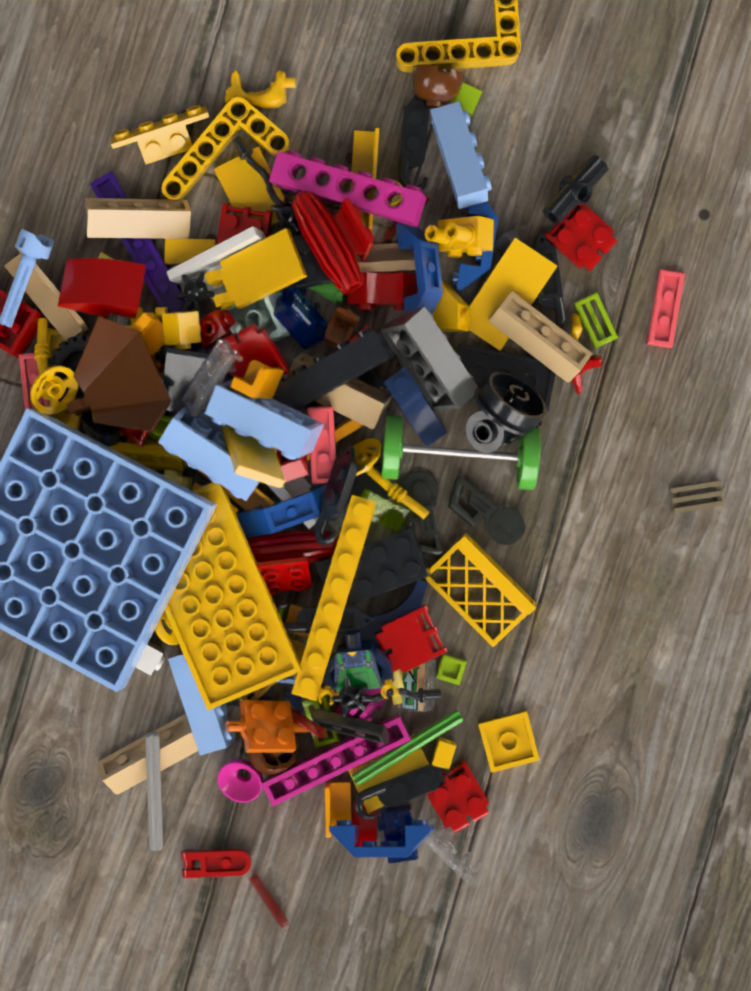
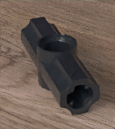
[542,155,609,225]

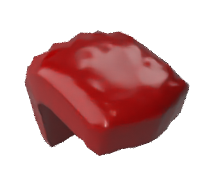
[571,355,602,394]

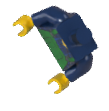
[318,630,399,705]

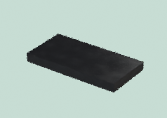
[457,343,555,412]

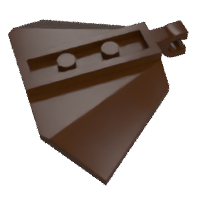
[66,317,171,432]

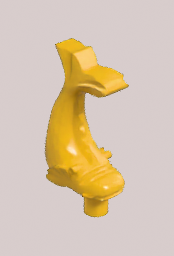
[225,70,296,109]

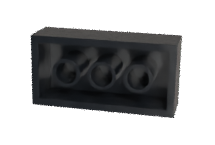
[316,526,431,607]

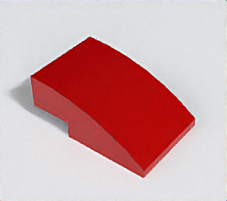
[57,258,146,319]
[0,289,46,358]

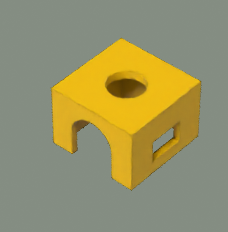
[431,737,456,770]

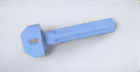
[0,229,54,328]

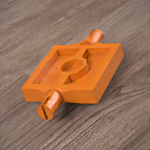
[225,700,309,753]

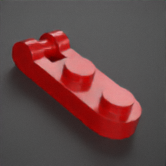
[181,848,252,878]

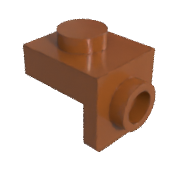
[321,307,360,347]

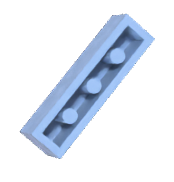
[430,101,492,209]
[168,653,236,755]

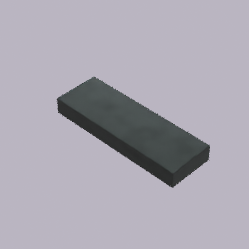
[311,708,390,744]

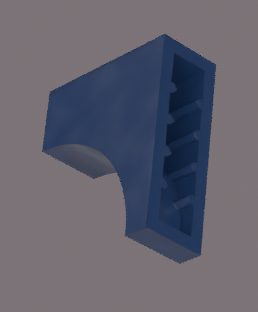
[383,367,447,446]
[359,579,428,651]

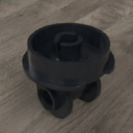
[466,372,547,453]

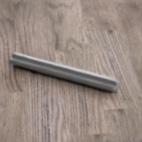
[145,732,163,851]

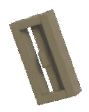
[669,480,724,513]

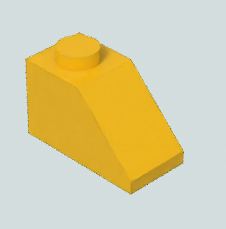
[432,281,471,332]

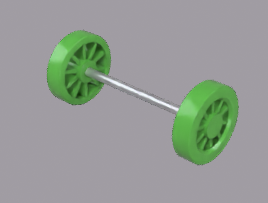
[381,415,541,490]

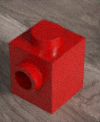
[199,310,236,348]

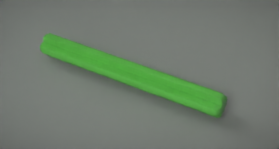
[352,710,463,786]

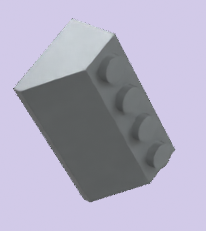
[380,306,478,411]

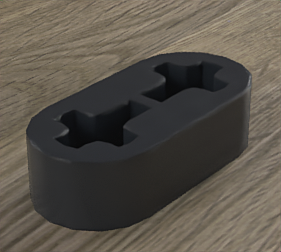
[82,411,121,446]

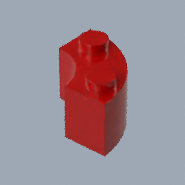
[348,272,418,311]

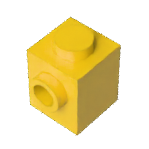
[162,311,201,349]

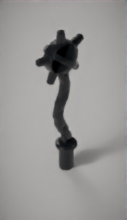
[232,136,300,232]
[155,272,215,365]
[331,678,441,717]

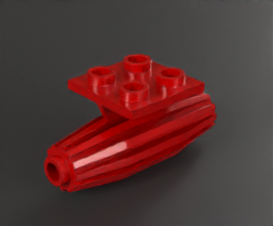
[292,191,374,295]
[247,530,338,594]

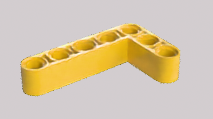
[396,0,521,73]
[161,97,289,201]

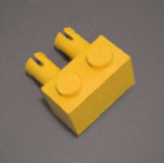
[425,216,494,258]

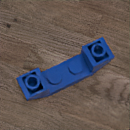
[452,202,498,293]
[396,223,443,314]
[238,483,327,538]
[329,820,434,858]

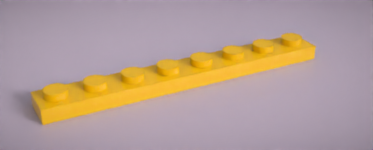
[291,495,377,701]

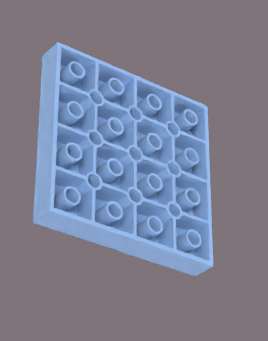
[0,408,218,692]

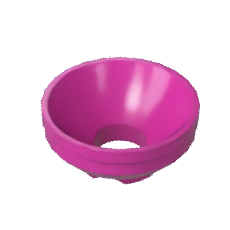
[217,759,263,803]

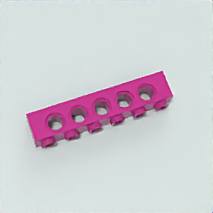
[269,150,427,227]
[261,713,411,807]

